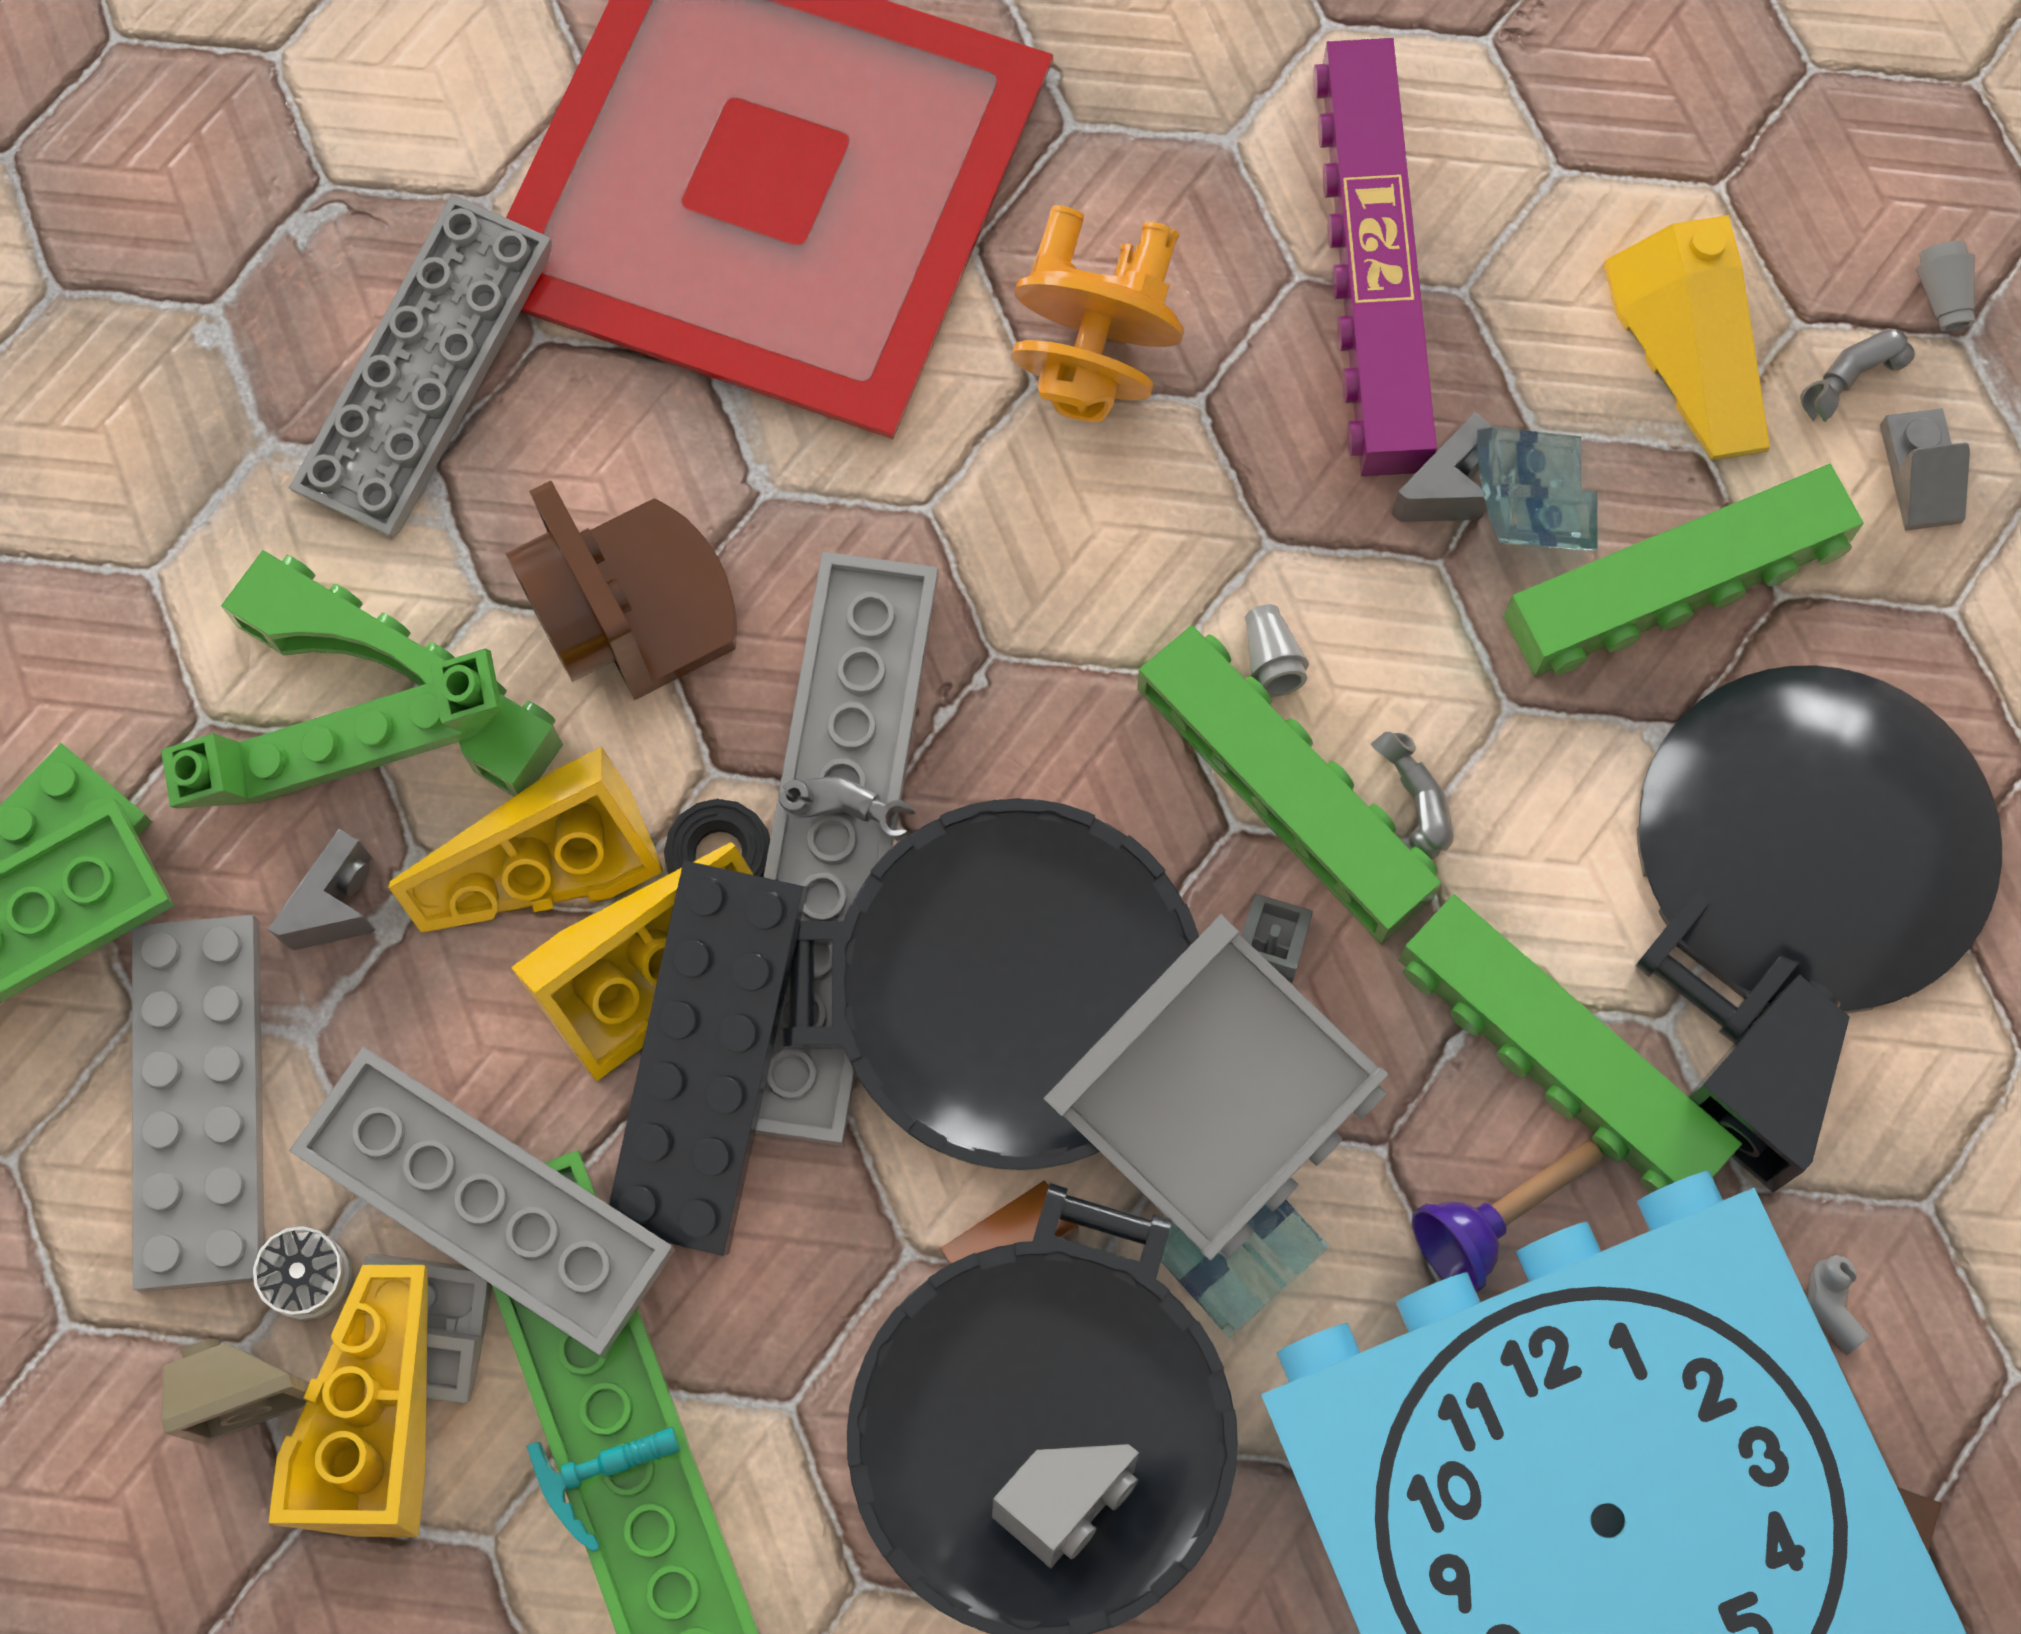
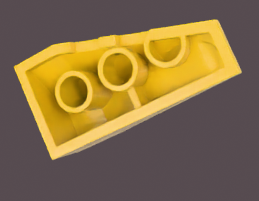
[1603,215,1770,461]
[388,746,663,933]
[268,1265,428,1537]

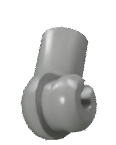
[1808,1255,1870,1355]

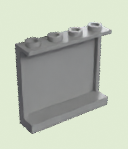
[1043,914,1389,1261]

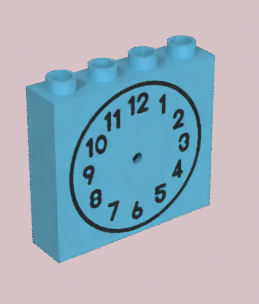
[1261,1171,1966,1634]

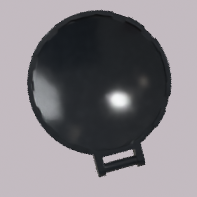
[1635,665,2002,1043]
[783,798,1199,1170]
[847,1183,1238,1634]

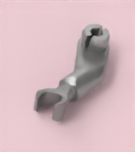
[1800,328,1915,422]
[1371,732,1454,860]
[779,776,916,841]

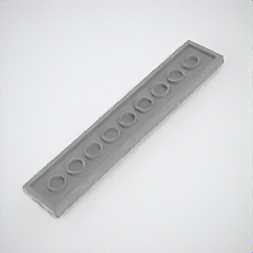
[755,552,939,1147]

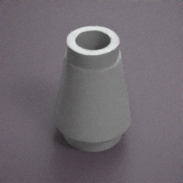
[1916,241,1976,331]
[1245,604,1309,696]

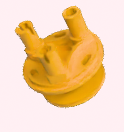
[1011,205,1184,422]

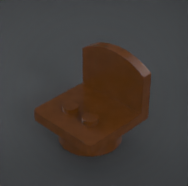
[505,480,737,701]

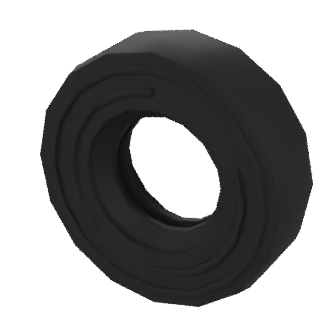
[664,798,770,877]

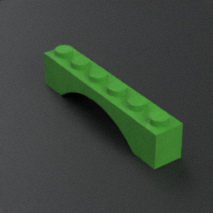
[221,550,563,797]

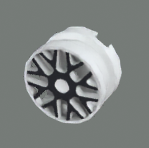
[253,1226,353,1321]

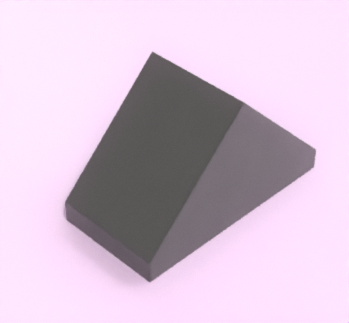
[1241,893,1313,984]

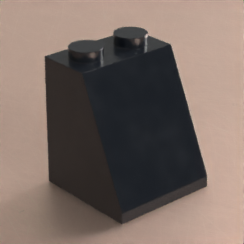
[1688,974,1850,1193]

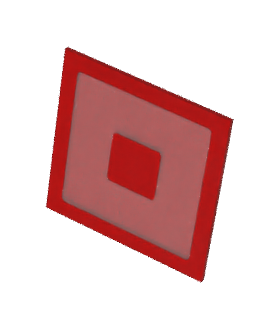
[506,0,1053,439]

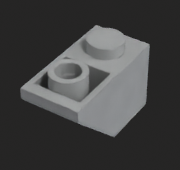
[992,1444,1139,1568]

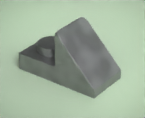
[1880,408,1970,531]
[1392,413,1493,522]
[268,829,376,950]

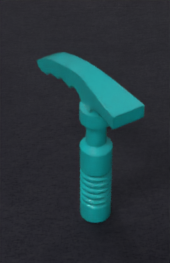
[526,1427,681,1552]

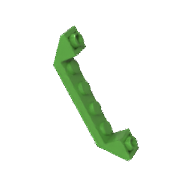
[161,648,502,809]

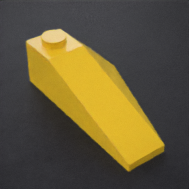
[511,842,754,1082]

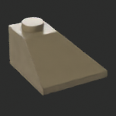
[162,1339,310,1444]

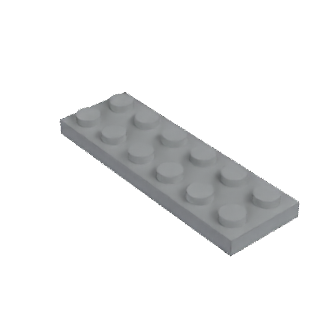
[132,915,264,1293]
[289,1046,675,1358]

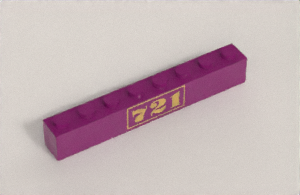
[1313,38,1437,476]

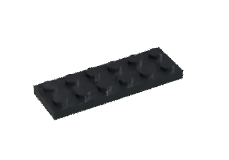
[609,860,808,1256]

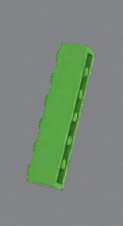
[1503,463,1864,677]
[1137,625,1442,945]
[1398,894,1742,1193]

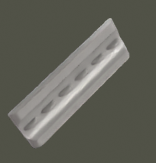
[289,194,552,538]

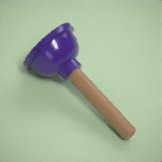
[1412,1140,1603,1293]

